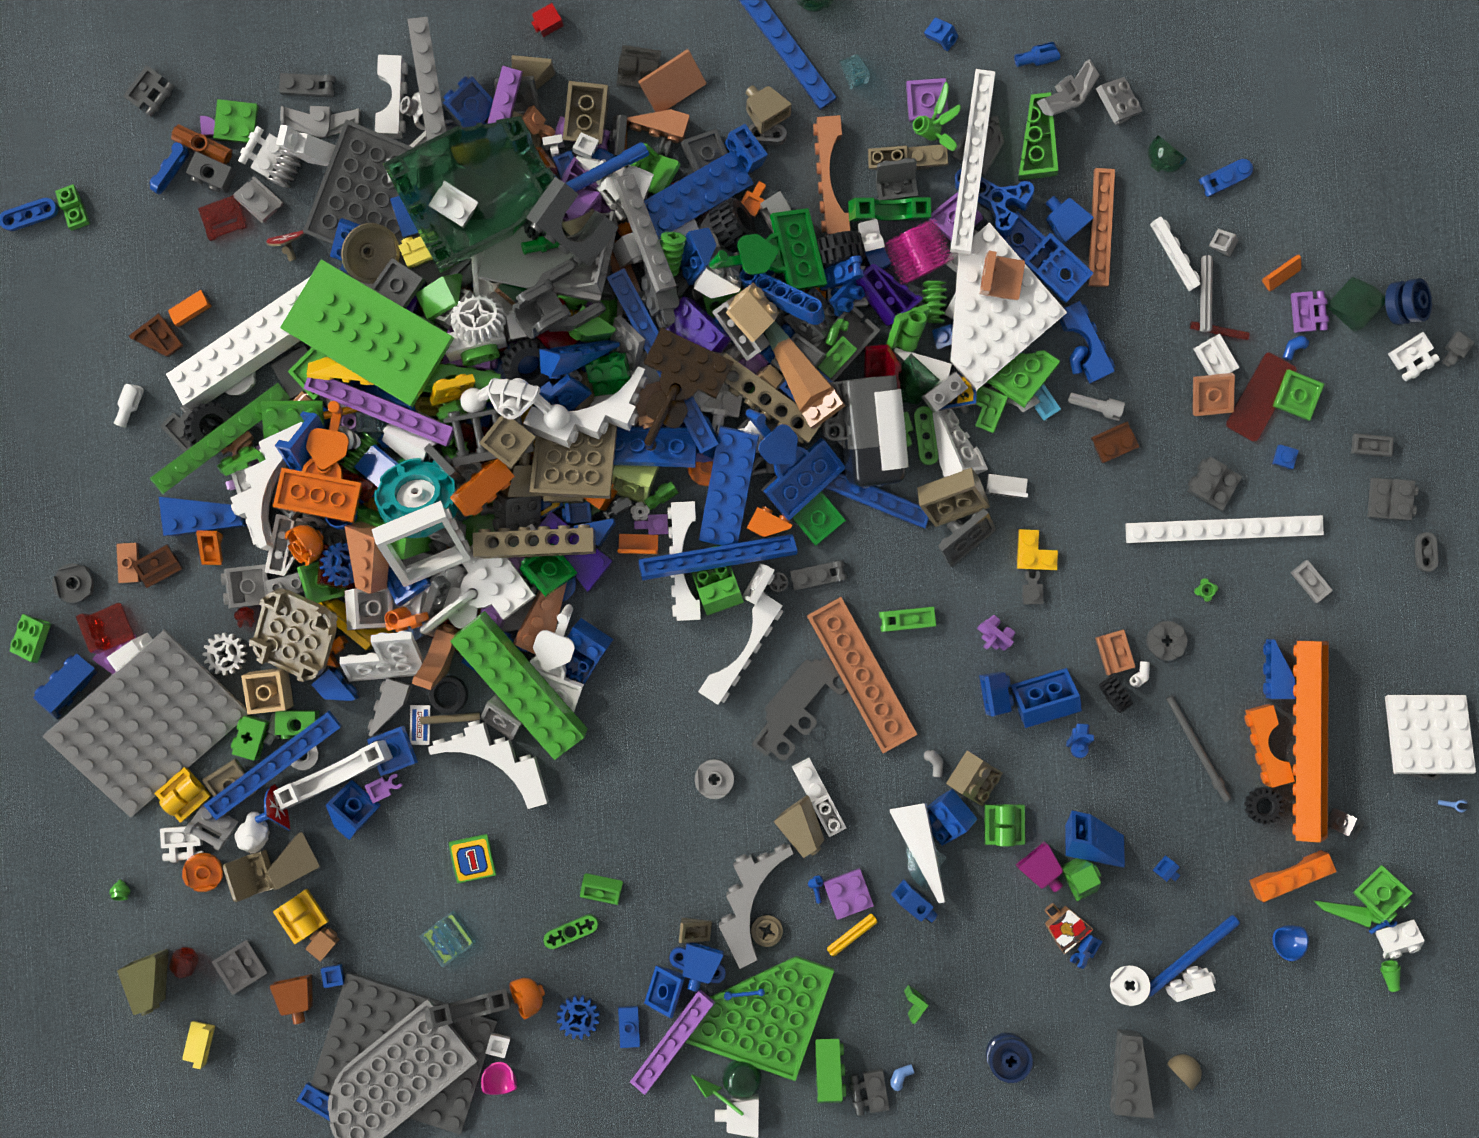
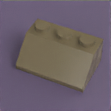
[917,467,990,527]

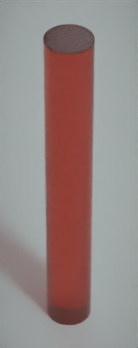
[1189,321,1249,340]

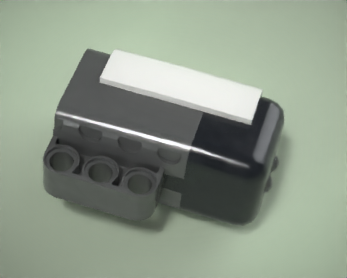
[822,375,909,488]

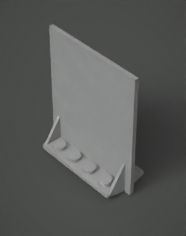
[478,193,619,304]

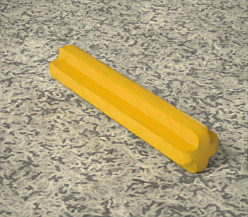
[827,914,878,957]

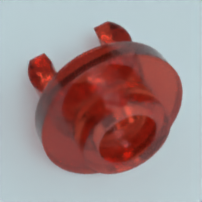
[234,607,254,628]

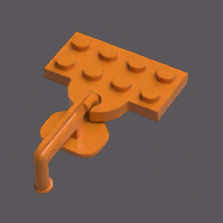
[273,401,362,523]

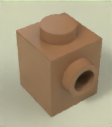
[306,927,340,962]

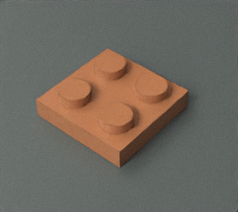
[1193,373,1235,416]

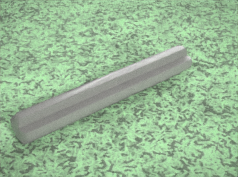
[1200,255,1213,332]

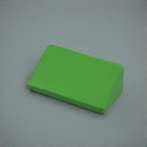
[580,873,623,905]

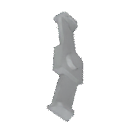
[1037,59,1100,116]
[280,106,361,138]

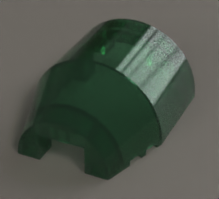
[382,116,555,273]

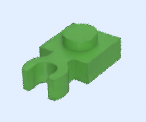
[644,482,678,510]

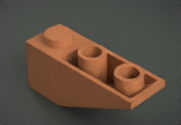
[627,109,690,143]

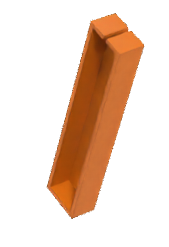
[1293,641,1329,843]

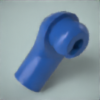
[1282,336,1309,360]
[1069,346,1088,375]

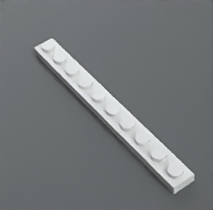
[950,69,995,255]
[1125,515,1324,543]

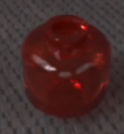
[169,947,199,978]

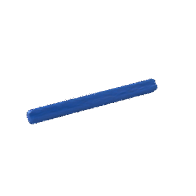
[1149,915,1240,997]

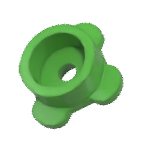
[1194,578,1218,602]

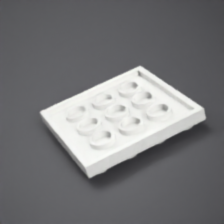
[1385,695,1476,774]

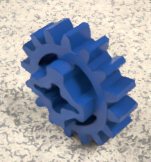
[320,543,354,586]
[557,995,600,1040]

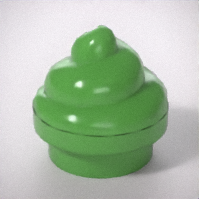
[109,879,130,901]

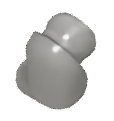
[924,750,944,777]

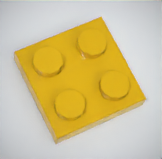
[430,374,475,406]

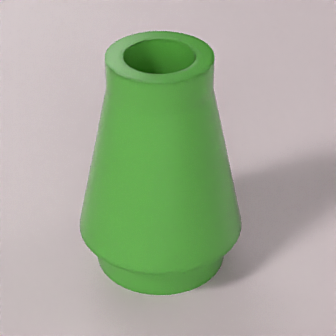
[1380,960,1401,992]

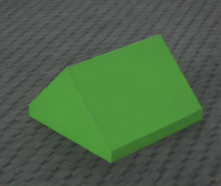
[416,273,463,321]

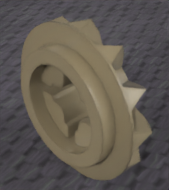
[751,915,783,947]

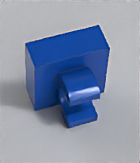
[1153,855,1180,882]

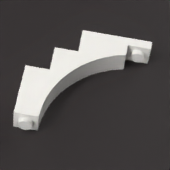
[276,125,336,166]

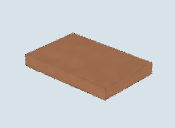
[638,49,707,112]

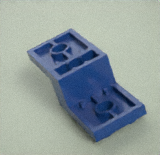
[1002,211,1093,303]

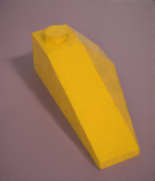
[307,357,374,385]

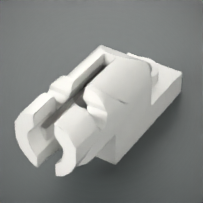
[595,159,627,221]

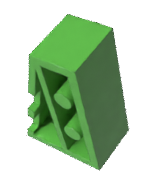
[815,1039,846,1103]

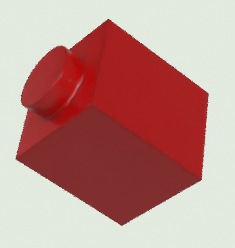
[531,3,564,37]

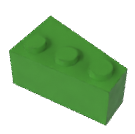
[1061,858,1101,901]

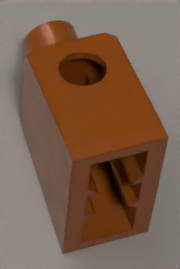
[270,974,313,1024]

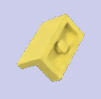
[183,1021,215,1069]

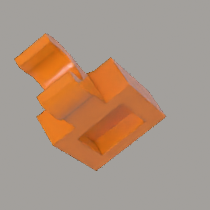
[741,181,766,218]

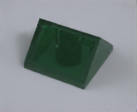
[898,353,940,405]

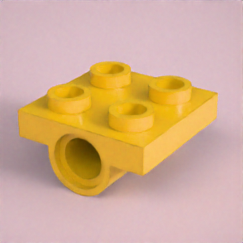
[154,767,212,823]
[273,889,329,944]

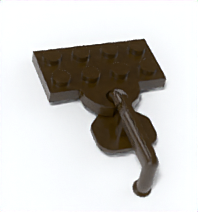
[644,327,734,451]

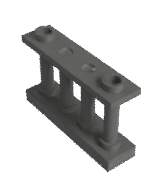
[443,407,534,466]

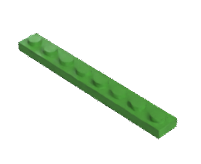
[150,383,290,494]

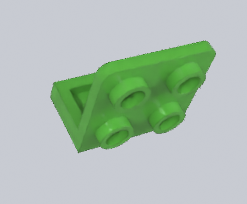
[631,143,680,194]

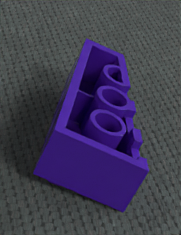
[539,512,614,592]

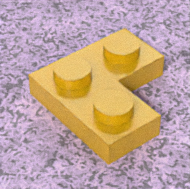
[1017,529,1058,570]

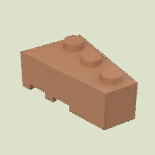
[345,521,389,594]

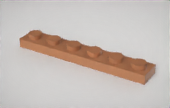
[1088,168,1115,287]

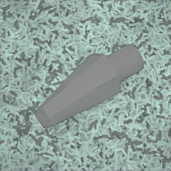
[263,713,279,746]

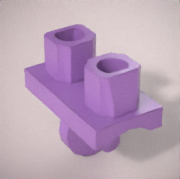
[977,615,1015,651]

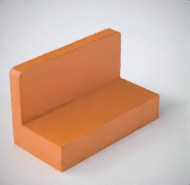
[618,534,659,555]

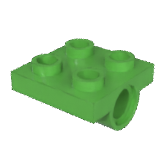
[887,304,930,352]
[10,614,51,663]
[984,804,1025,846]

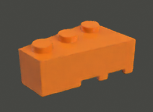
[450,458,515,516]

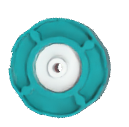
[374,458,458,538]

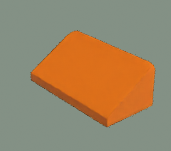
[1262,255,1302,291]
[168,290,212,327]

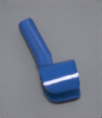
[808,875,823,904]
[1368,920,1397,935]

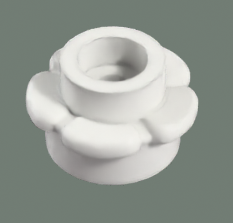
[630,502,650,521]

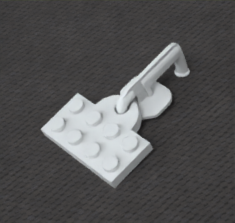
[420,539,536,637]
[530,604,584,712]

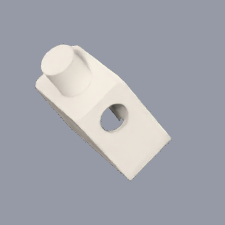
[715,1094,759,1138]

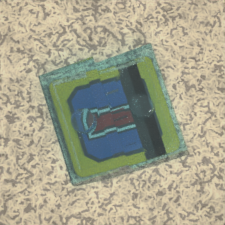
[419,910,476,967]

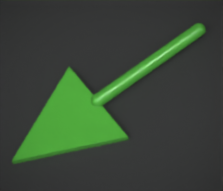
[692,1075,744,1116]

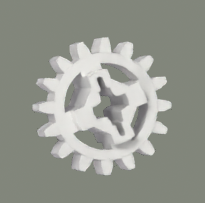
[202,633,248,675]

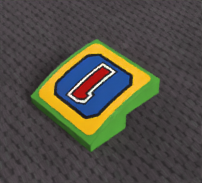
[449,834,496,883]

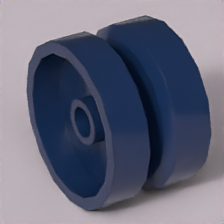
[1385,278,1432,325]
[986,1033,1033,1083]

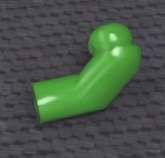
[826,319,849,346]

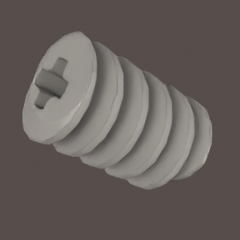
[266,149,302,188]

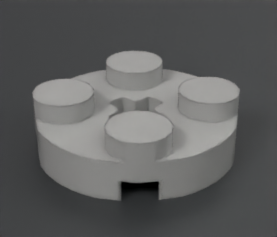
[695,759,734,799]

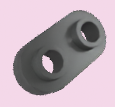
[1415,532,1438,572]

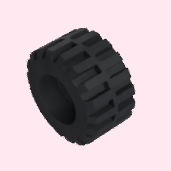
[709,197,757,253]
[817,231,866,269]
[501,337,551,388]
[184,402,234,452]

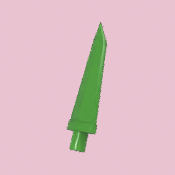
[1313,900,1381,928]

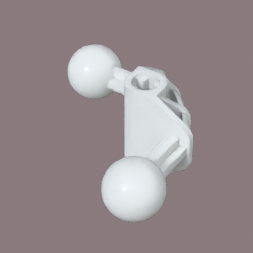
[460,378,569,430]

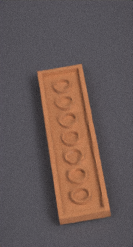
[807,597,917,753]

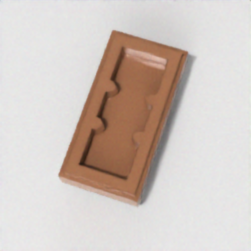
[117,543,140,583]

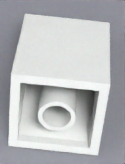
[382,409,438,462]

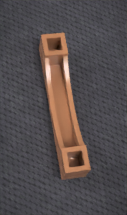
[813,115,850,236]

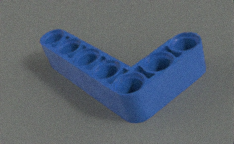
[740,269,825,325]

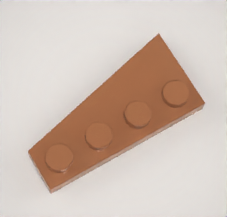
[513,582,567,655]

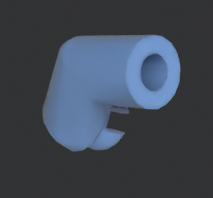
[890,1064,915,1091]

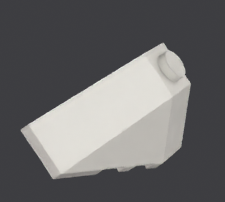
[932,409,988,477]

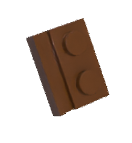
[1091,421,1139,463]
[132,544,182,588]

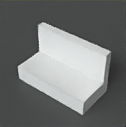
[985,474,1028,499]

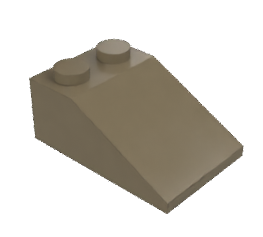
[562,81,610,145]

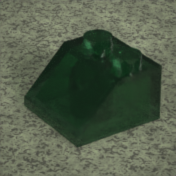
[1326,277,1385,332]

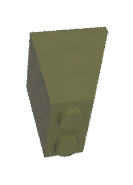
[117,949,169,1016]

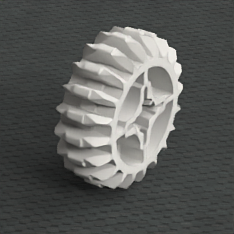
[451,293,506,345]

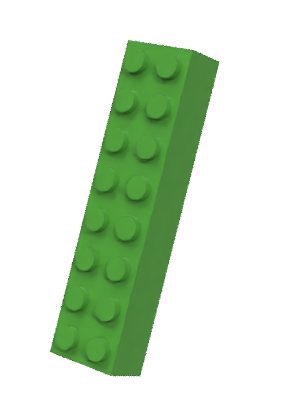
[450,611,588,760]

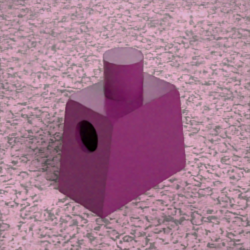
[1015,842,1063,892]

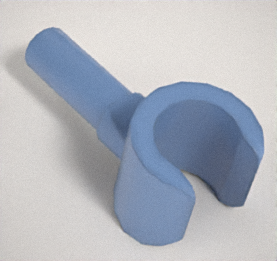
[1438,799,1468,812]

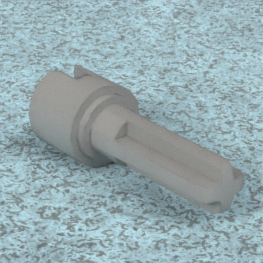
[1068,393,1125,421]

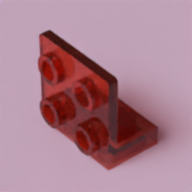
[75,603,135,654]

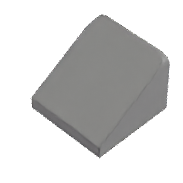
[1209,229,1238,257]

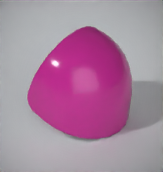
[481,1062,517,1095]

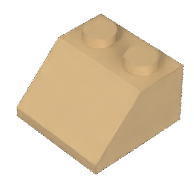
[726,283,779,343]

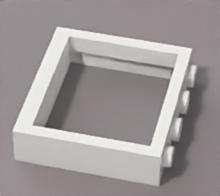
[372,501,471,587]

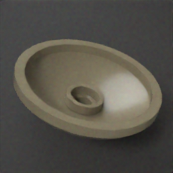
[341,223,400,284]

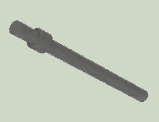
[1166,695,1231,802]

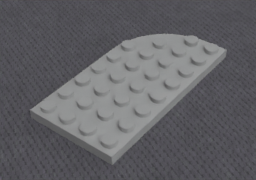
[328,998,478,1138]

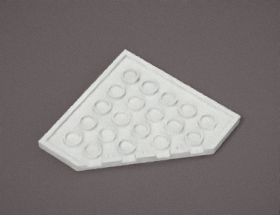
[950,223,1067,390]

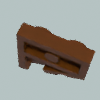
[129,313,184,357]

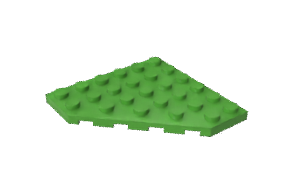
[685,956,834,1081]

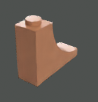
[412,624,460,690]

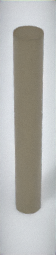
[420,713,480,725]

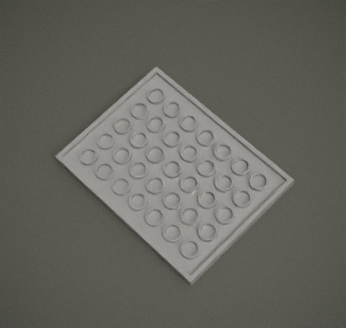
[43,629,249,818]

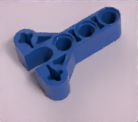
[955,170,1034,237]

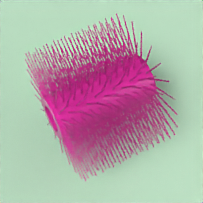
[885,219,954,284]

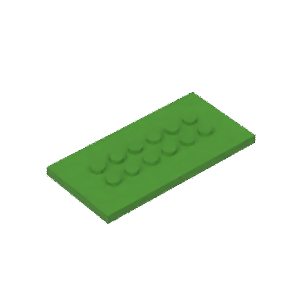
[280,259,454,407]

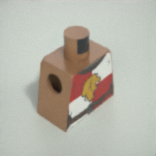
[1044,903,1093,954]

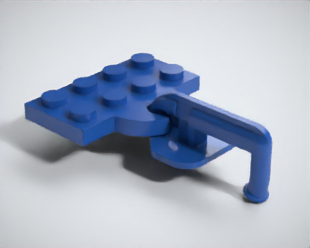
[746,409,845,520]

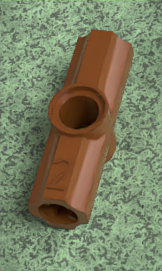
[171,124,233,165]

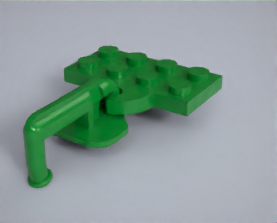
[709,208,827,290]

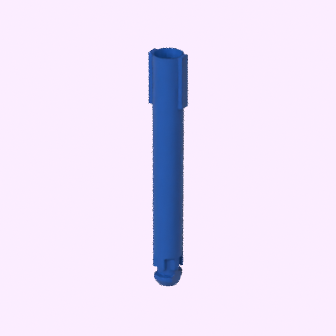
[566,142,649,192]

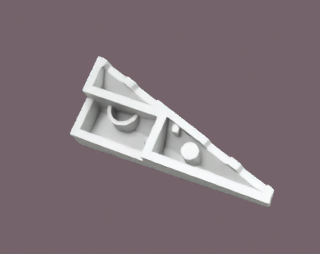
[890,803,946,903]

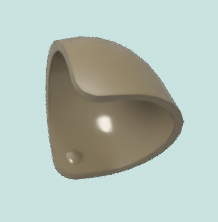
[562,209,595,236]
[1167,1054,1202,1091]

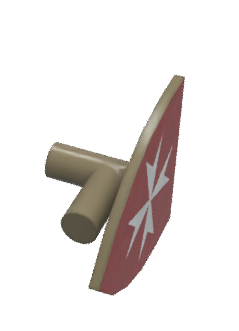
[266,230,305,261]

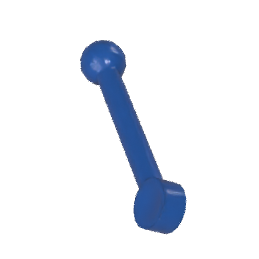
[724,988,765,1000]

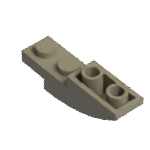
[868,145,949,170]

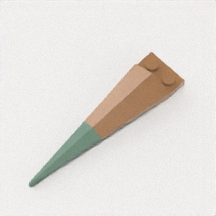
[764,321,846,429]

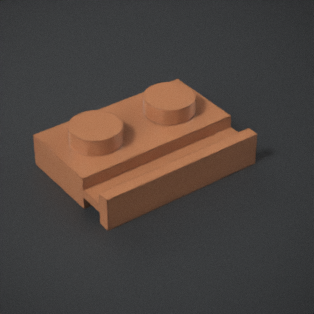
[1095,629,1135,675]

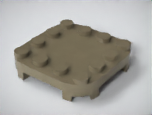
[249,588,337,682]

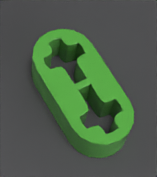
[460,344,500,366]

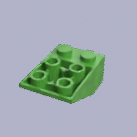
[691,545,744,616]

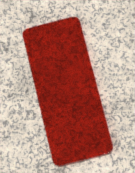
[1226,352,1297,442]

